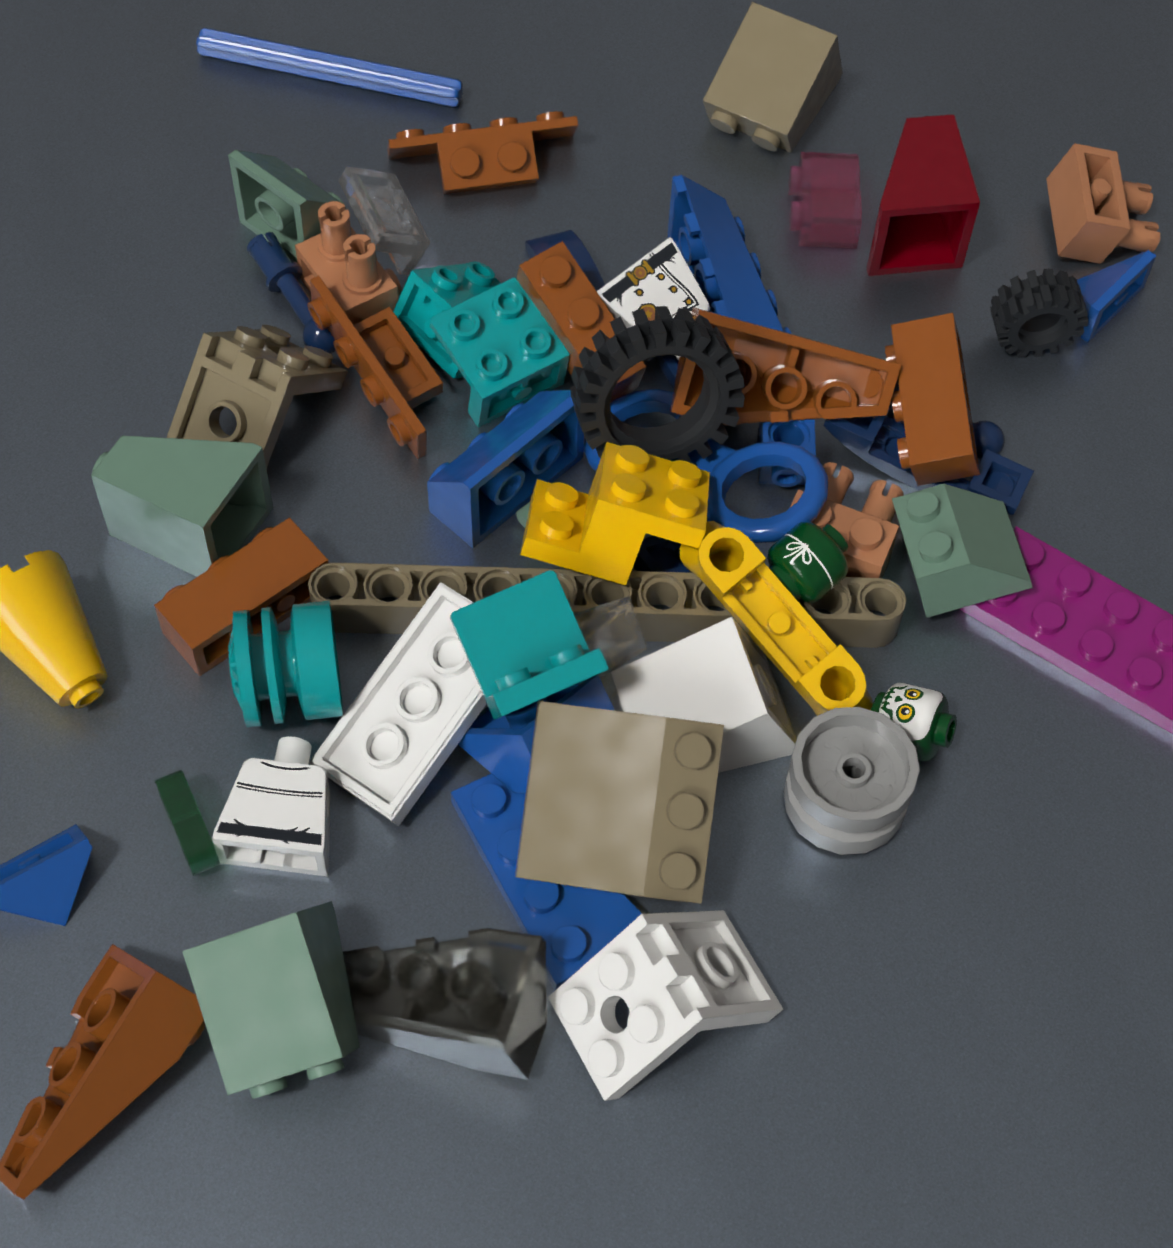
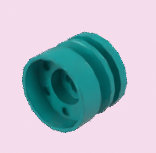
[228,600,343,727]

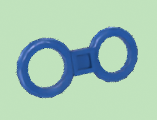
[584,389,829,543]

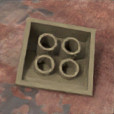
[515,701,724,904]

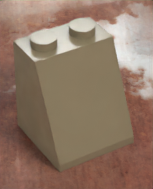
[703,2,843,153]

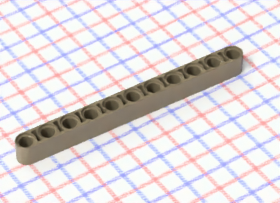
[308,563,906,648]

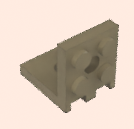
[167,325,348,469]

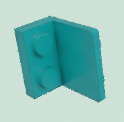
[393,261,501,379]
[430,278,570,428]
[450,570,609,720]

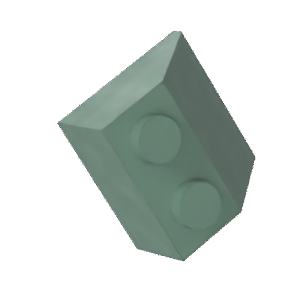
[228,149,347,263]
[892,484,1032,618]

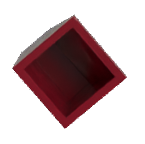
[866,114,980,276]

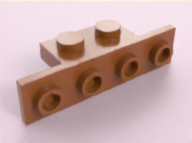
[387,111,578,194]
[307,275,443,459]

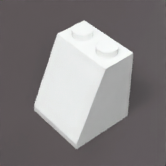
[611,617,797,773]

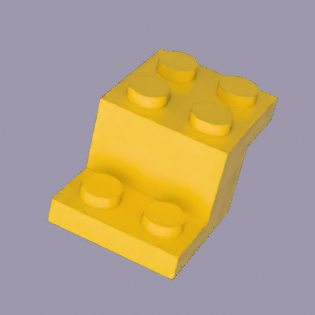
[520,442,710,586]

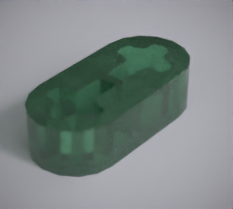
[154,769,220,876]

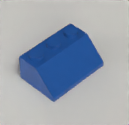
[427,390,584,548]

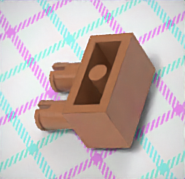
[1046,143,1160,264]
[295,201,402,325]
[790,462,904,578]

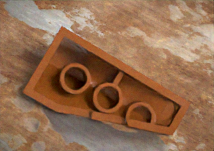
[670,307,901,425]
[0,944,205,1199]

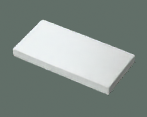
[309,582,487,826]

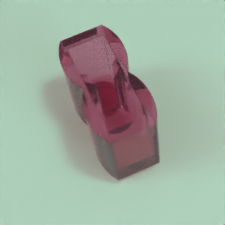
[788,152,862,248]

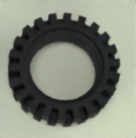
[570,306,745,463]

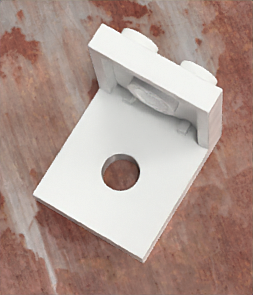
[548,910,783,1101]

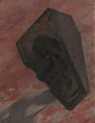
[343,928,547,1080]

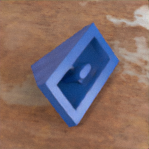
[1077,250,1157,342]
[0,824,92,926]

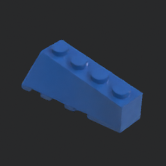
[667,175,791,334]

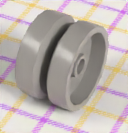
[783,707,920,855]

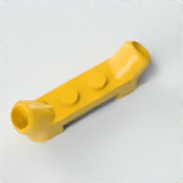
[680,521,873,716]

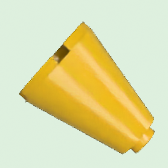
[0,550,108,709]

